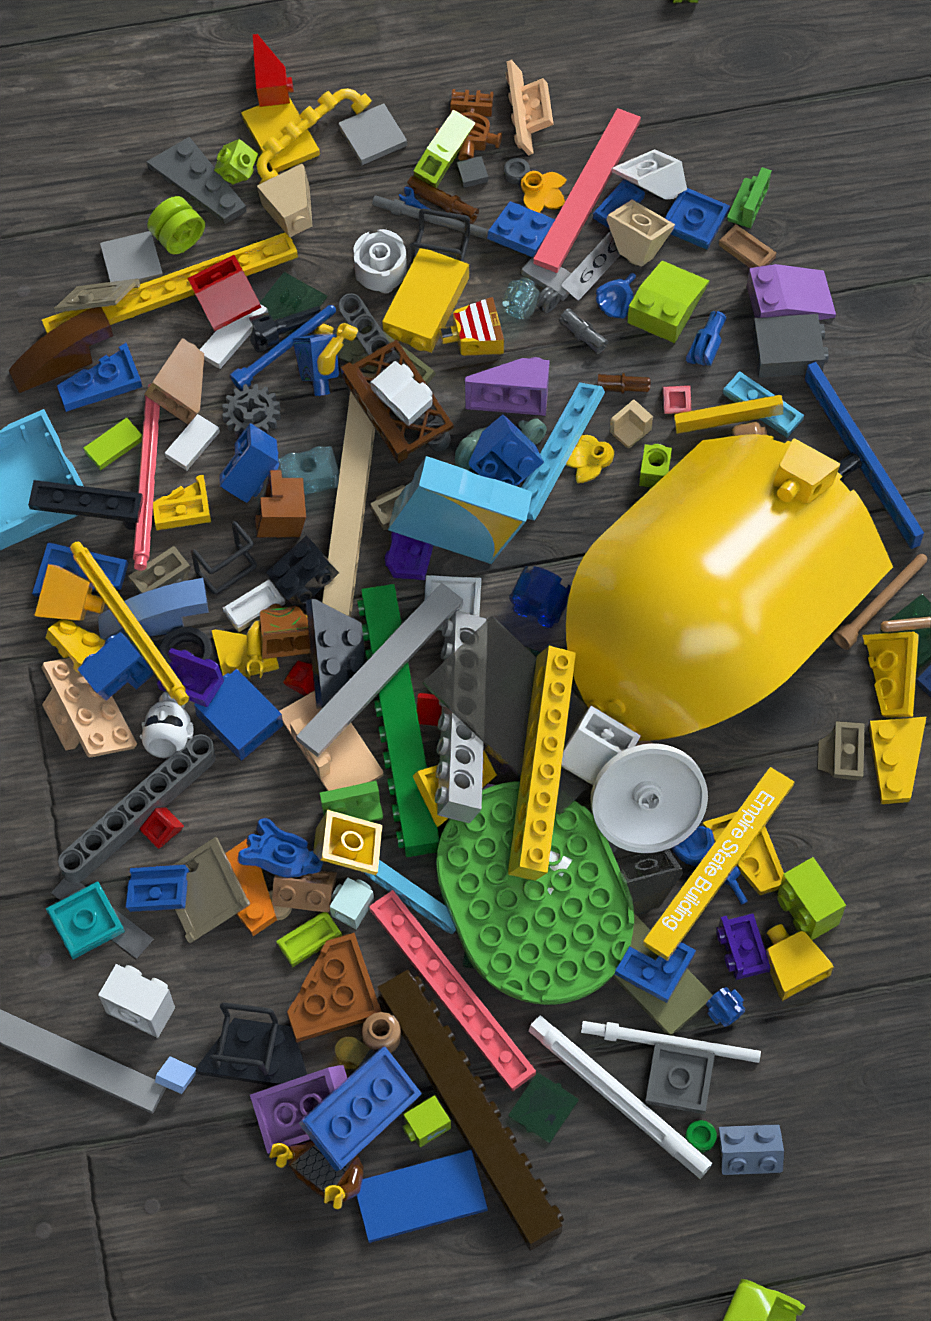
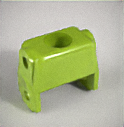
[723,1279,805,1321]

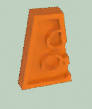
[225,839,277,936]

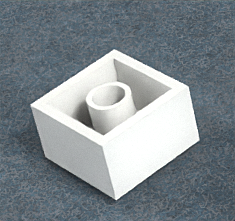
[98,964,175,1038]

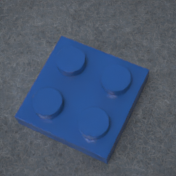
[487,201,555,258]

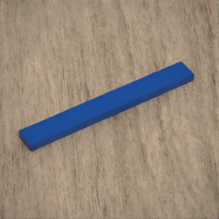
[805,362,924,549]

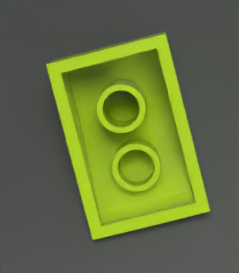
[627,261,709,343]

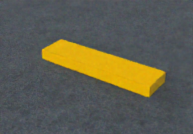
[674,395,783,434]

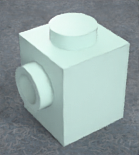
[330,878,374,930]

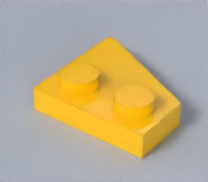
[153,475,211,530]
[46,619,106,673]
[212,629,279,677]

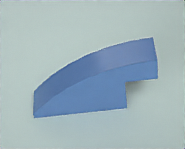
[98,578,209,640]

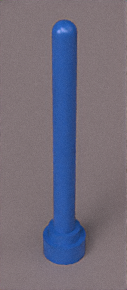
[229,305,336,391]

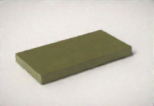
[613,913,713,1036]

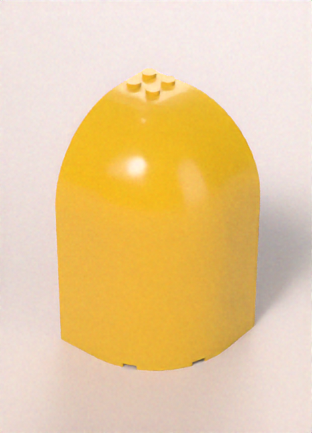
[566,434,893,741]

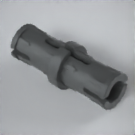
[559,308,609,354]

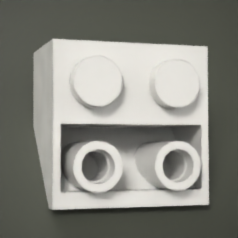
[561,706,641,785]

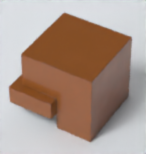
[255,470,306,537]

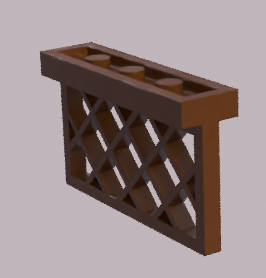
[341,339,454,464]

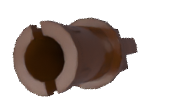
[597,373,651,394]

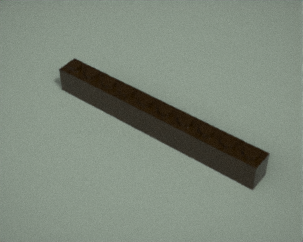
[377,969,564,1251]

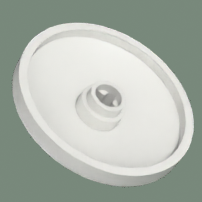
[591,744,708,853]

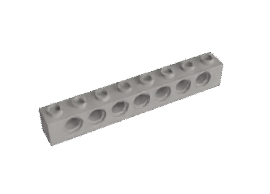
[435,611,487,823]

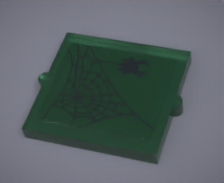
[508,1072,579,1143]

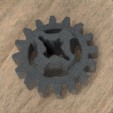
[222,384,281,438]

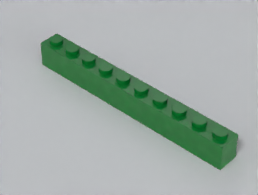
[357,584,440,857]

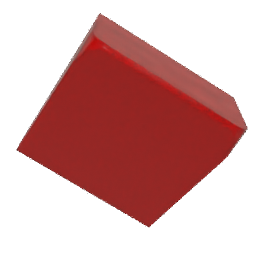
[283,661,315,696]
[417,693,442,726]
[139,807,184,849]

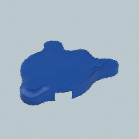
[237,818,323,878]

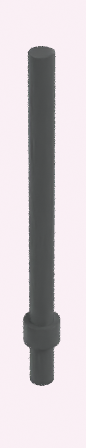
[372,195,494,242]

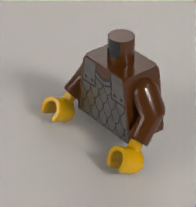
[269,1140,364,1209]

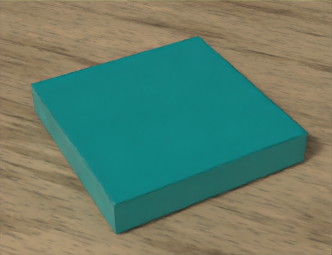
[46,881,125,960]

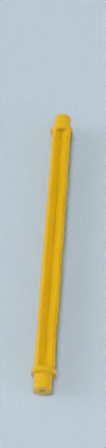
[70,542,189,705]

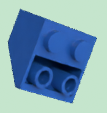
[469,414,544,486]

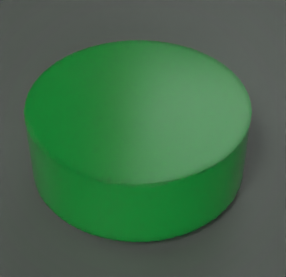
[686,1120,717,1153]

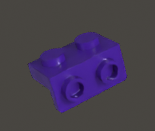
[385,532,434,580]
[157,648,224,707]
[716,914,771,980]

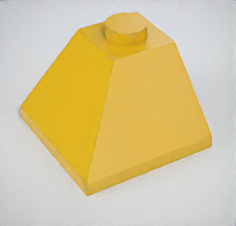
[313,810,382,875]

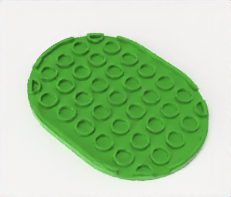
[436,782,634,1005]

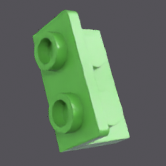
[727,167,772,229]
[320,781,383,822]

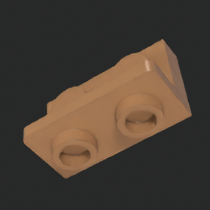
[272,871,337,912]

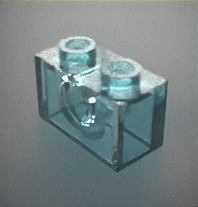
[278,446,339,495]

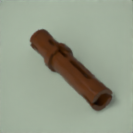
[406,175,479,224]

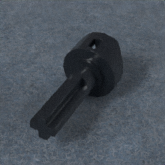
[249,306,321,352]

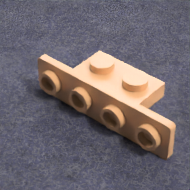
[505,60,554,156]

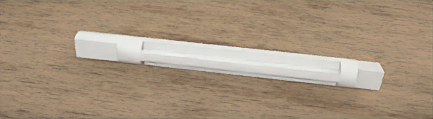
[529,1016,712,1179]

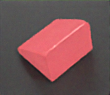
[662,386,691,414]

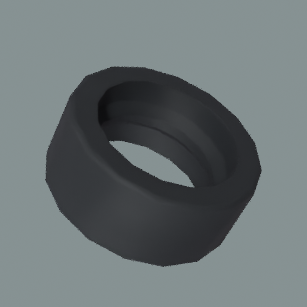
[159,627,214,665]

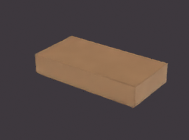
[719,224,776,268]

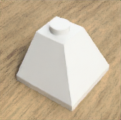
[611,149,687,200]

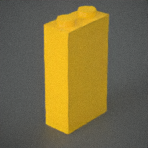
[382,249,469,353]

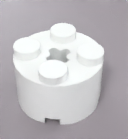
[354,229,407,293]

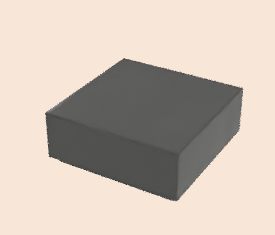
[457,156,488,188]

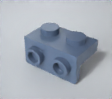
[719,1125,784,1175]

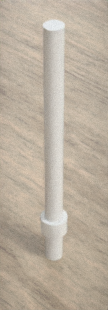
[581,1021,761,1063]

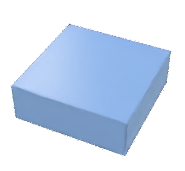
[155,1057,196,1094]

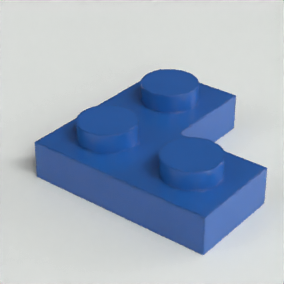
[615,942,696,1003]

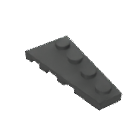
[146,137,247,224]

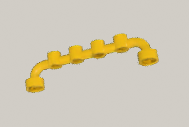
[256,88,372,184]

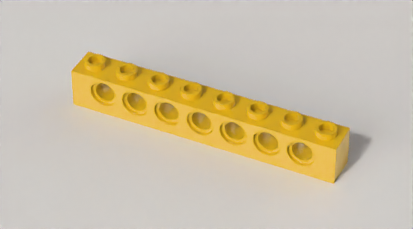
[508,646,576,881]

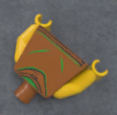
[246,603,311,678]

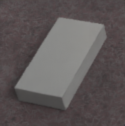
[521,257,571,301]

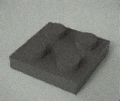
[645,1043,715,1114]

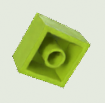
[777,857,846,940]

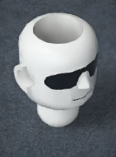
[140,692,193,758]

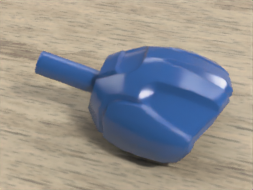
[596,273,636,319]
[672,826,714,866]

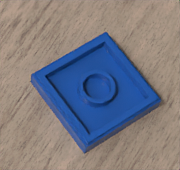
[665,188,730,250]

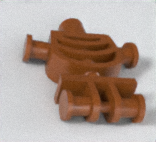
[435,89,502,161]

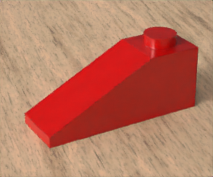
[253,34,294,107]

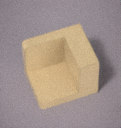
[610,400,653,448]

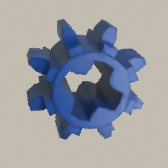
[706,987,746,1027]

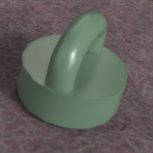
[518,419,547,445]

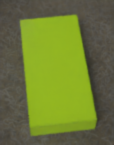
[84,418,142,470]
[276,912,342,968]

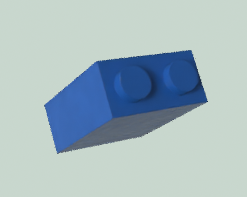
[194,669,284,761]

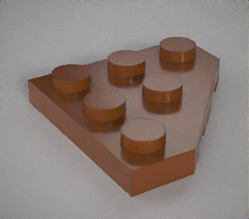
[287,933,381,1043]

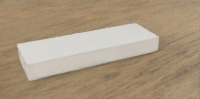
[200,304,268,369]

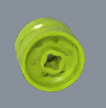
[147,196,205,254]

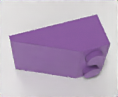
[747,264,836,320]
[465,357,549,416]
[250,1065,347,1153]

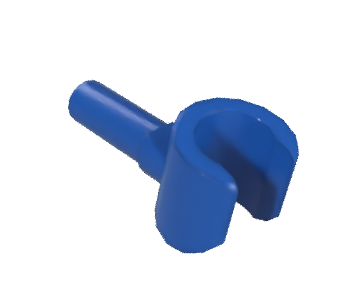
[399,187,431,210]
[724,866,748,905]

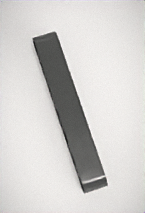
[339,293,451,451]
[58,734,216,883]

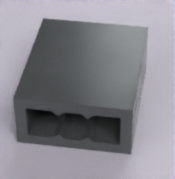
[752,314,829,378]

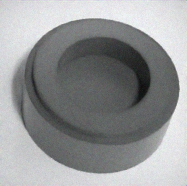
[504,158,530,184]

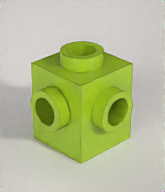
[214,139,258,185]

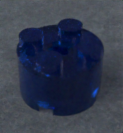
[509,566,571,628]

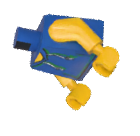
[293,323,358,396]

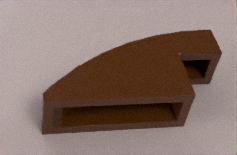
[9,307,113,393]

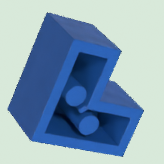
[219,423,279,503]
[77,632,154,701]

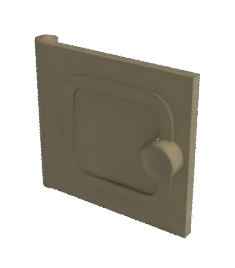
[54,278,140,313]
[173,837,250,943]

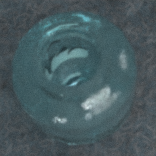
[502,278,540,319]

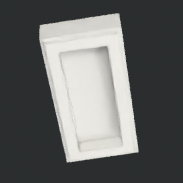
[165,414,220,471]
[223,579,285,632]

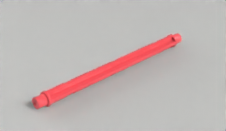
[133,384,160,571]

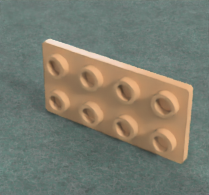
[42,658,137,757]
[279,691,384,791]

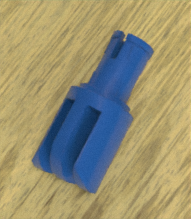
[686,311,726,366]

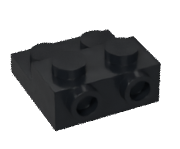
[266,535,339,608]

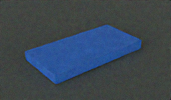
[299,1046,422,1171]
[357,1150,488,1243]

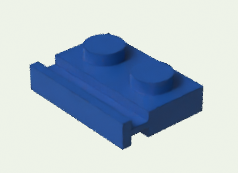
[126,865,189,912]

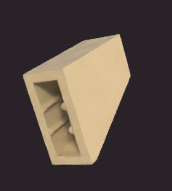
[257,164,312,237]

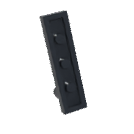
[28,480,143,530]

